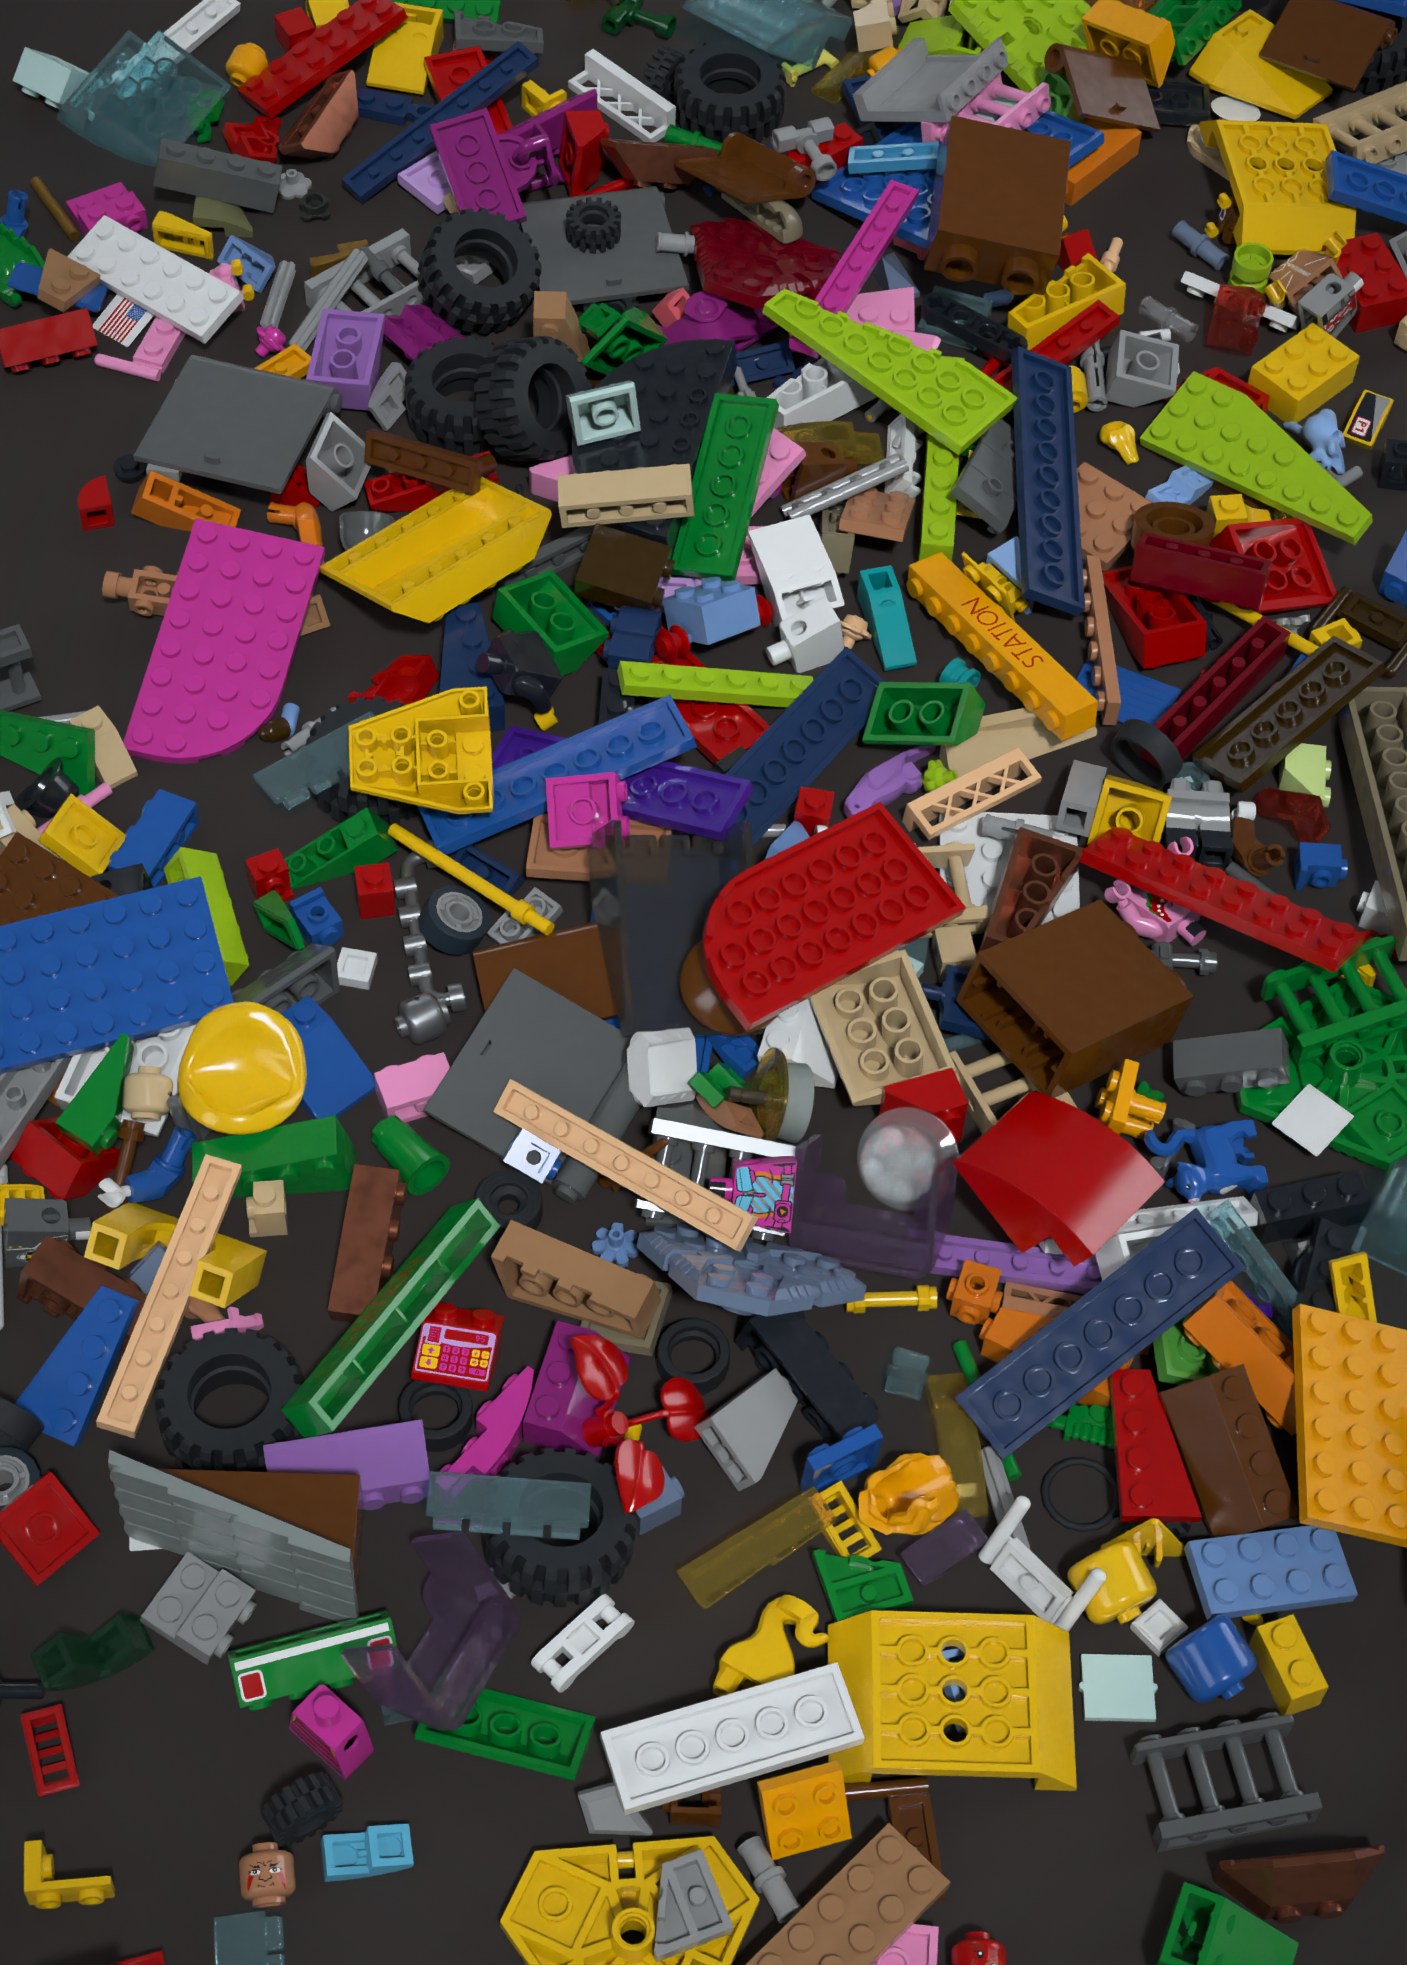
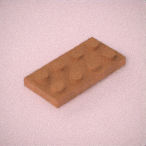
[526,813,673,886]

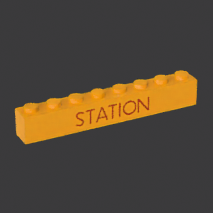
[906,552,1098,741]

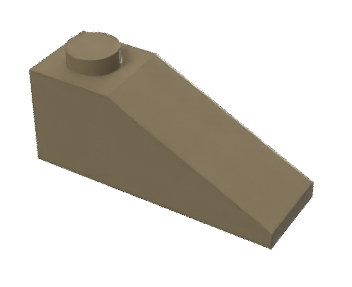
[819,502,855,576]

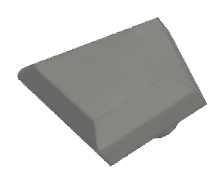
[578,1782,653,1836]

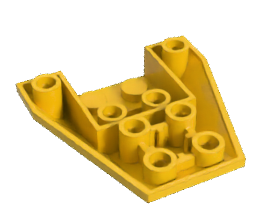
[1189,9,1333,120]
[348,686,494,814]

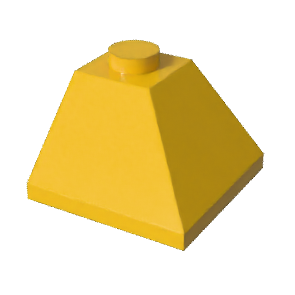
[1087,775,1172,845]

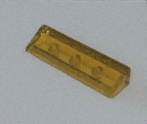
[810,27,899,105]

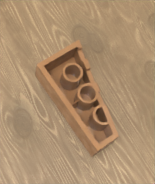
[491,1220,661,1339]

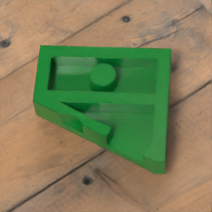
[812,1549,914,1622]

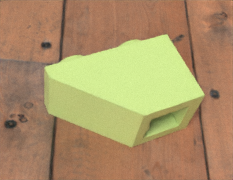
[1279,743,1332,820]

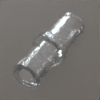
[1138,296,1199,342]

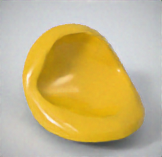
[177,1001,307,1135]

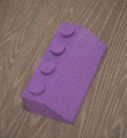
[263,1419,432,1510]

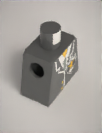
[3,1198,91,1268]

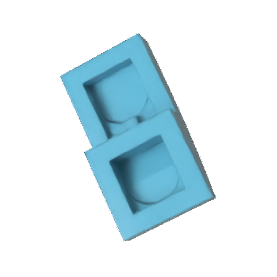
[320,1824,414,1882]

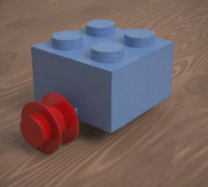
[655,577,773,662]

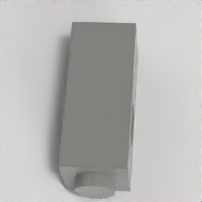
[1055,760,1107,837]

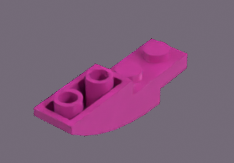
[435,1366,534,1509]

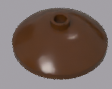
[680,940,779,1036]

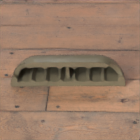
[721,193,803,244]

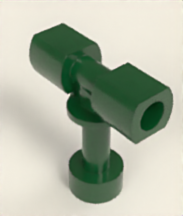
[602,0,677,39]

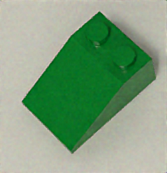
[581,307,669,375]

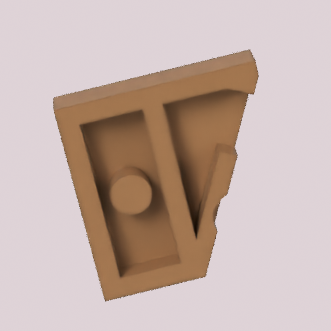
[38,248,101,312]

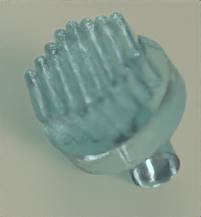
[885,1347,929,1400]

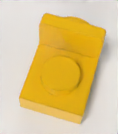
[522,80,567,117]

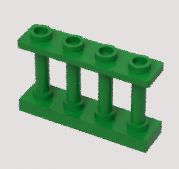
[1260,935,1407,1066]

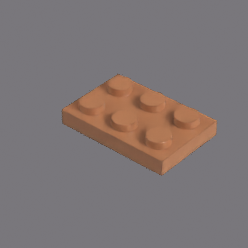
[838,487,916,542]

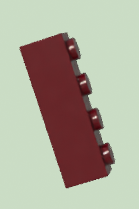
[1130,532,1272,610]

